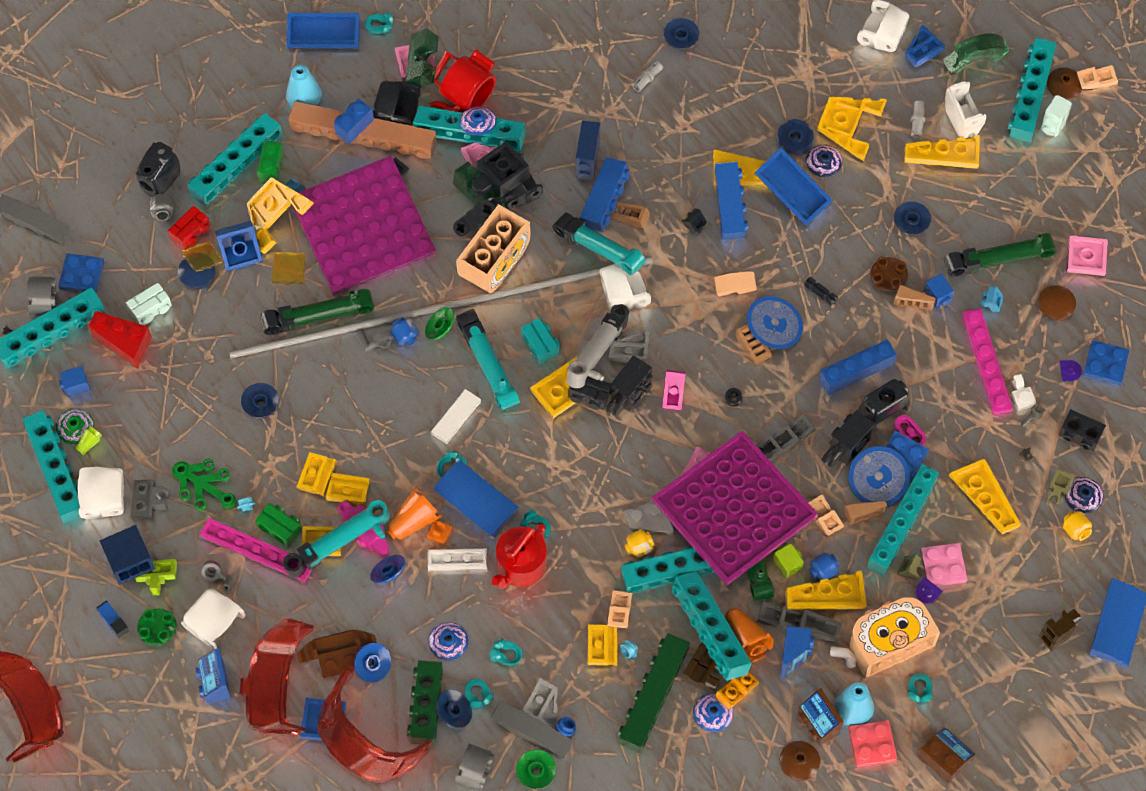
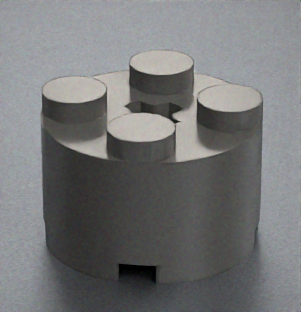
[28,277,56,314]
[455,743,495,790]

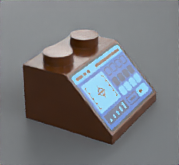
[797,688,843,746]
[918,727,976,783]

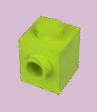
[773,544,804,579]

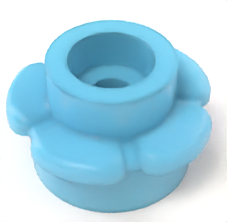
[237,497,256,512]
[620,640,638,659]

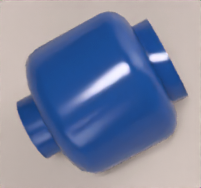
[391,317,419,346]
[809,552,839,580]

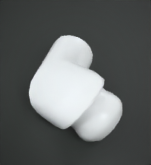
[830,646,857,669]

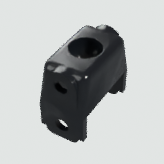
[372,81,421,126]
[135,142,180,197]
[498,153,543,209]
[858,379,910,432]

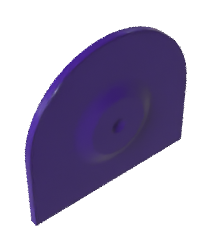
[1059,360,1082,382]
[916,577,943,603]

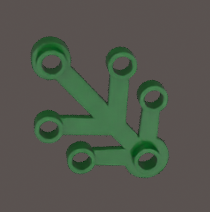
[172,458,237,511]

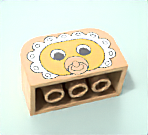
[456,204,530,293]
[849,597,940,679]

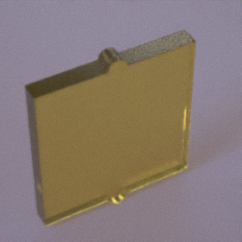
[181,241,224,272]
[272,251,306,285]

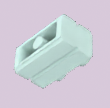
[1041,95,1072,137]
[126,283,172,324]

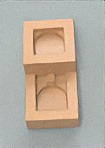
[1077,65,1118,89]
[714,272,757,297]
[808,495,844,536]
[607,591,632,628]

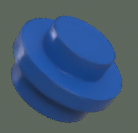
[556,717,576,736]

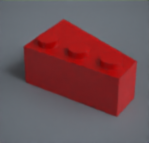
[88,311,152,369]

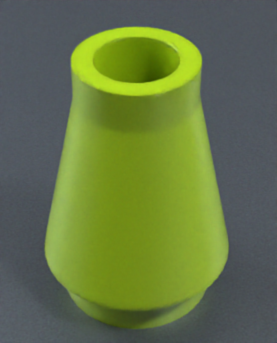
[75,426,102,455]

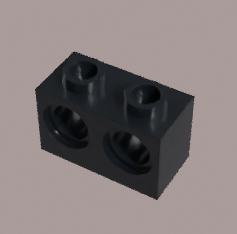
[1058,409,1106,452]

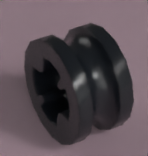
[725,388,742,407]

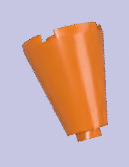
[387,487,442,540]
[725,609,774,663]

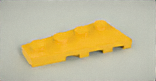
[904,135,980,168]
[713,150,766,185]
[949,458,1021,534]
[785,570,867,609]

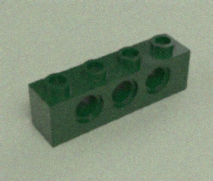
[407,660,443,745]

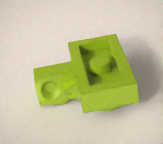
[135,559,177,595]

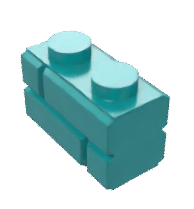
[521,318,561,364]

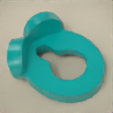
[365,12,393,34]
[436,450,467,478]
[520,510,551,539]
[489,638,522,666]
[907,673,933,703]
[465,679,494,708]

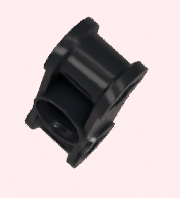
[453,197,503,236]

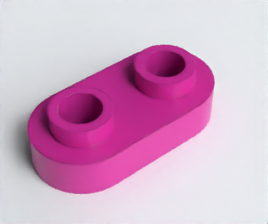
[894,415,926,446]

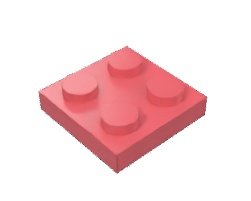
[849,720,897,767]

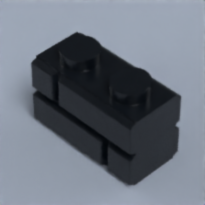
[568,376,611,410]

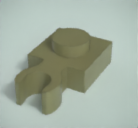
[1048,469,1075,506]

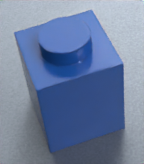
[924,274,954,308]
[58,366,90,397]

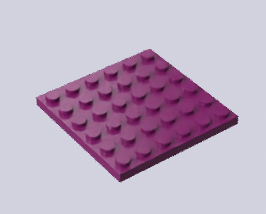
[291,156,436,295]
[651,431,818,585]

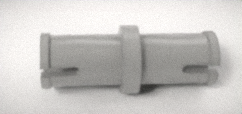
[631,61,663,92]
[910,101,926,139]

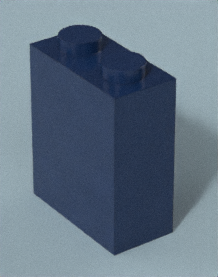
[575,120,600,179]
[99,525,155,585]

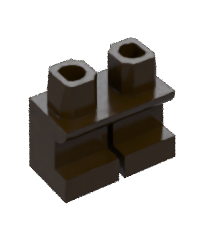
[1039,609,1082,651]
[682,642,720,691]

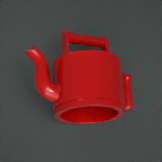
[428,49,496,113]
[491,524,547,589]

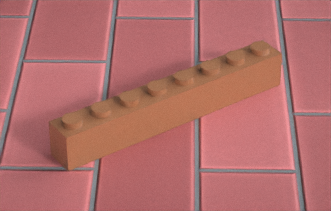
[289,101,437,159]

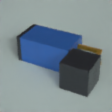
[96,600,130,639]

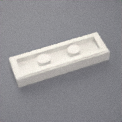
[431,389,481,445]
[428,548,487,571]

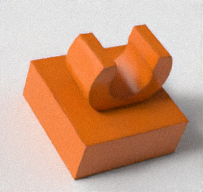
[427,520,453,546]

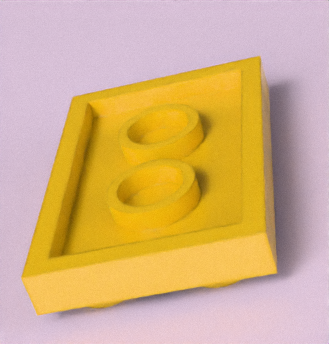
[530,357,577,419]

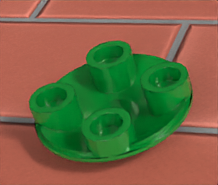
[137,609,177,645]

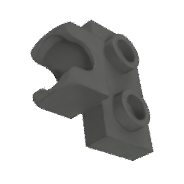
[130,479,169,519]

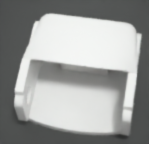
[857,0,909,52]
[945,81,986,139]
[599,263,651,310]
[78,467,124,520]
[181,588,245,650]

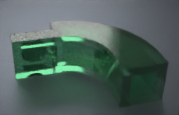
[943,33,1010,75]

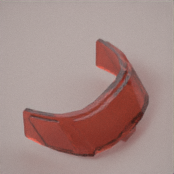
[239,619,314,736]
[0,651,64,763]
[317,667,432,783]

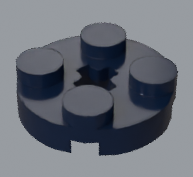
[777,119,814,155]

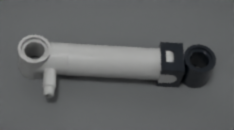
[566,304,630,388]

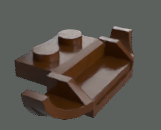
[297,629,377,678]

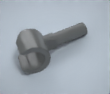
[1021,404,1045,427]

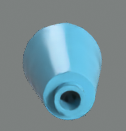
[286,65,322,108]
[834,682,875,726]

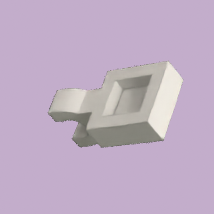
[1011,374,1037,411]

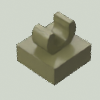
[897,554,924,579]

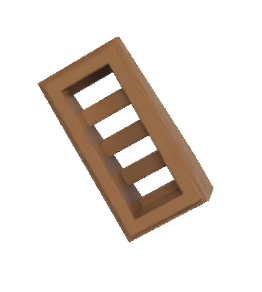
[610,201,650,229]
[894,285,936,310]
[736,324,772,365]
[844,501,887,525]

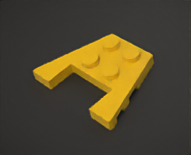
[817,97,887,161]
[246,177,313,254]

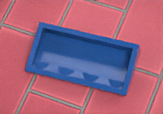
[286,13,360,49]
[754,148,833,226]
[433,460,519,538]
[1089,578,1146,667]

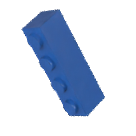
[579,157,630,232]
[714,162,748,240]
[819,339,897,395]

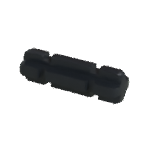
[804,277,838,305]

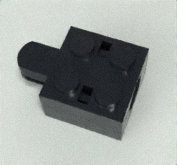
[472,141,530,198]
[606,355,653,417]
[822,410,875,468]

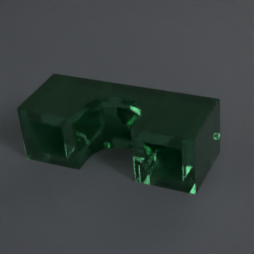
[406,28,439,88]
[452,161,506,208]

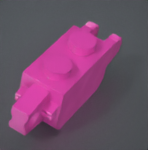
[337,500,390,557]

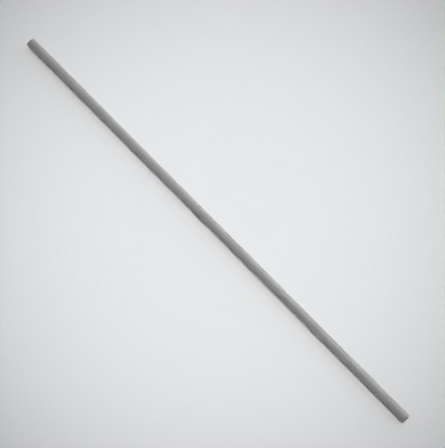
[229,256,653,359]

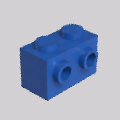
[334,99,374,144]

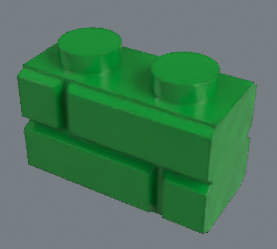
[257,141,284,184]
[255,503,302,548]

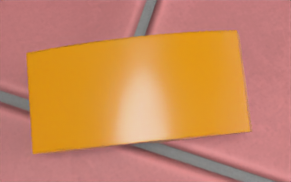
[715,671,759,710]

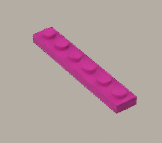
[962,308,1013,415]
[199,518,312,583]

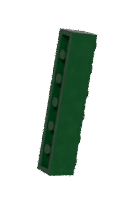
[617,633,690,754]

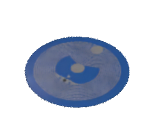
[747,296,803,349]
[849,446,910,506]

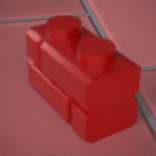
[167,206,211,250]

